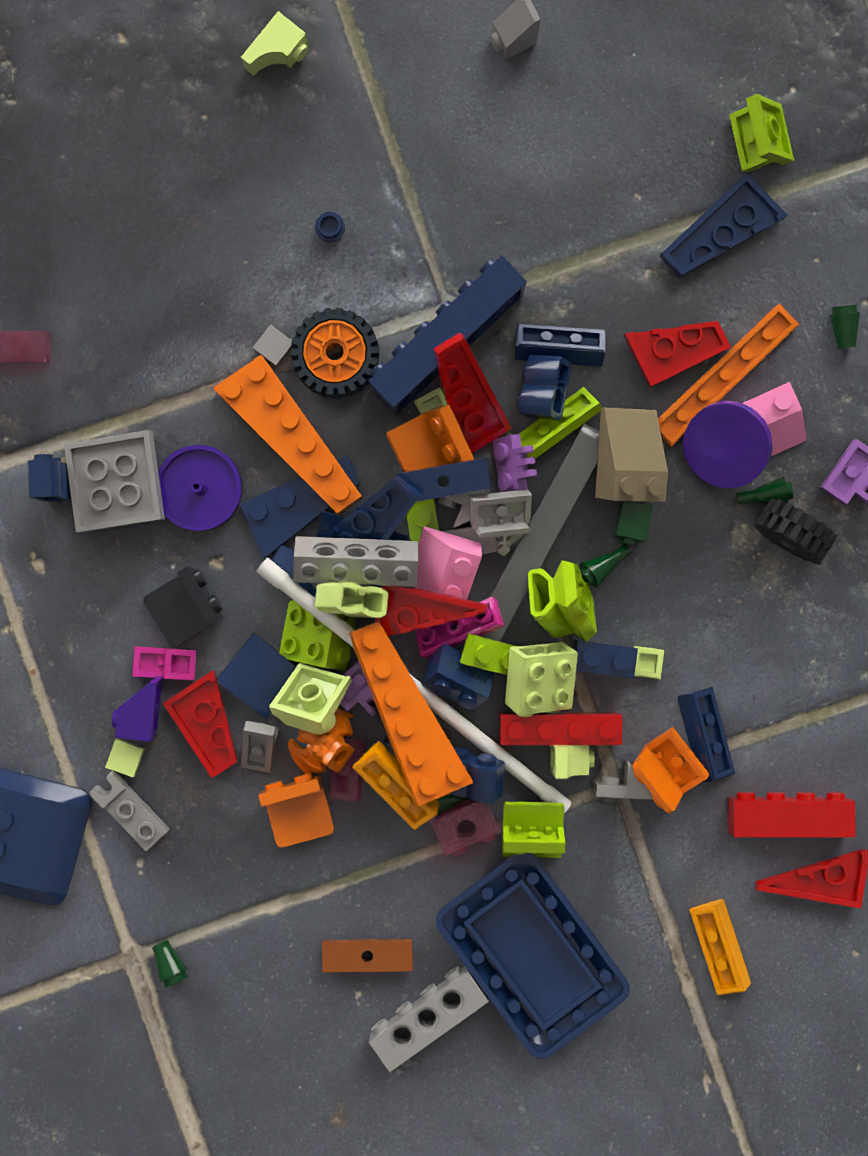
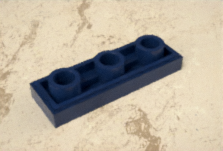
[396,457,492,502]

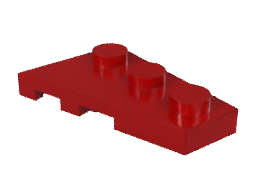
[623,321,731,388]
[163,670,239,778]

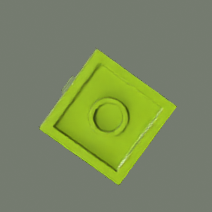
[729,94,794,173]

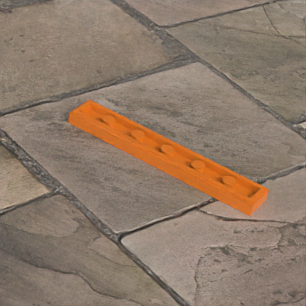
[658,304,800,447]

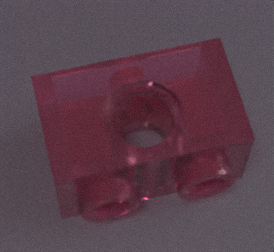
[430,800,500,857]

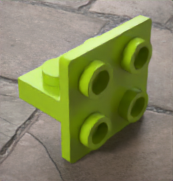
[502,802,565,858]

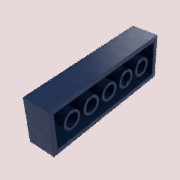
[368,255,527,416]

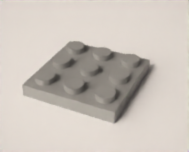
[64,430,165,533]

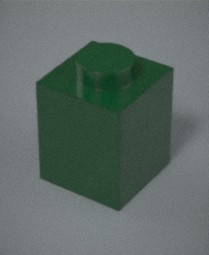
[613,501,653,546]

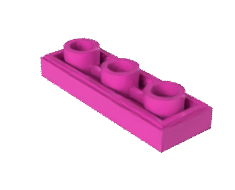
[415,597,504,659]

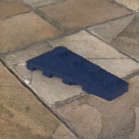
[660,173,788,278]
[240,455,361,559]
[321,475,422,540]

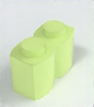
[315,582,388,617]

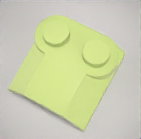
[269,662,352,734]

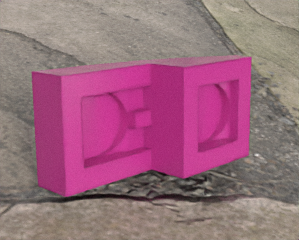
[132,646,196,680]

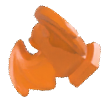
[288,707,355,776]

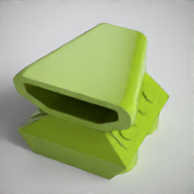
[528,560,597,642]

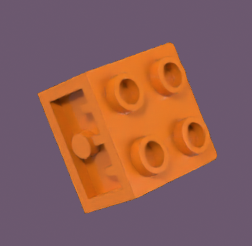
[386,404,474,472]

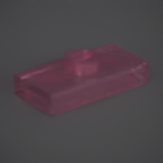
[0,331,50,363]

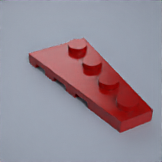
[434,333,512,453]

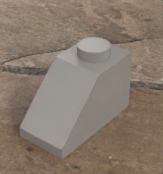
[490,0,541,60]

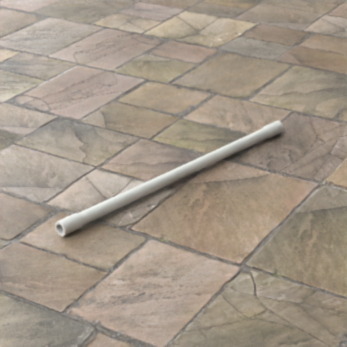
[256,557,572,813]

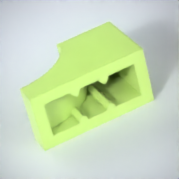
[241,11,309,76]
[550,745,594,779]

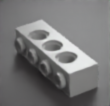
[293,536,418,587]
[369,966,489,1072]

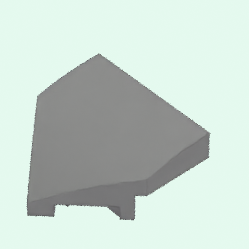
[470,490,532,556]

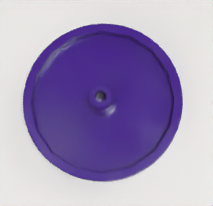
[683,401,773,488]
[158,445,243,531]

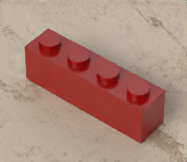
[499,712,622,745]
[728,792,856,837]

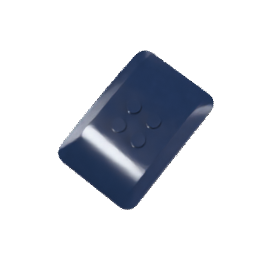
[0,767,92,905]
[436,853,630,1059]

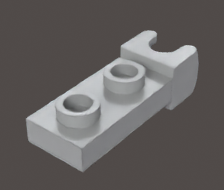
[90,770,170,851]

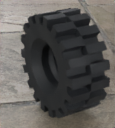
[754,499,837,565]

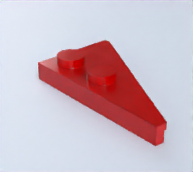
[375,586,488,636]
[755,849,868,909]

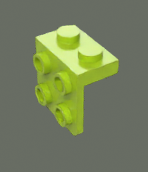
[279,600,356,670]

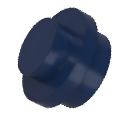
[315,212,345,242]

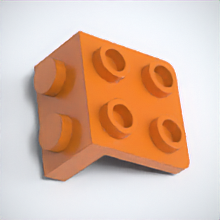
[632,727,709,814]
[258,773,334,848]

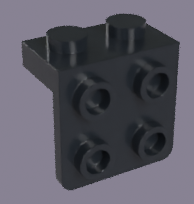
[144,566,224,647]

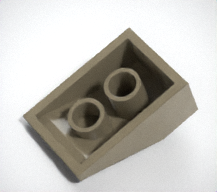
[595,407,668,502]

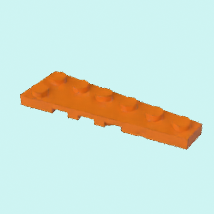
[213,355,363,516]
[348,622,473,806]

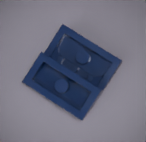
[216,632,297,719]

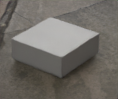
[252,324,292,367]

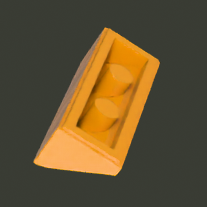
[353,741,439,831]
[689,899,751,996]

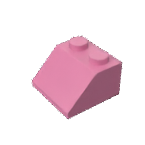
[743,382,807,456]
[415,526,482,600]

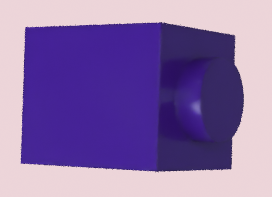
[112,676,163,742]

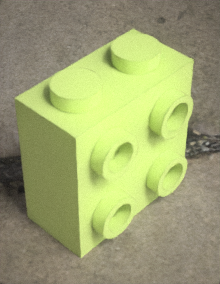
[505,642,578,717]

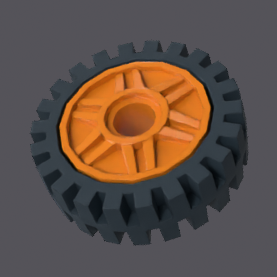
[291,308,380,399]

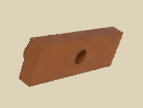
[322,939,413,973]

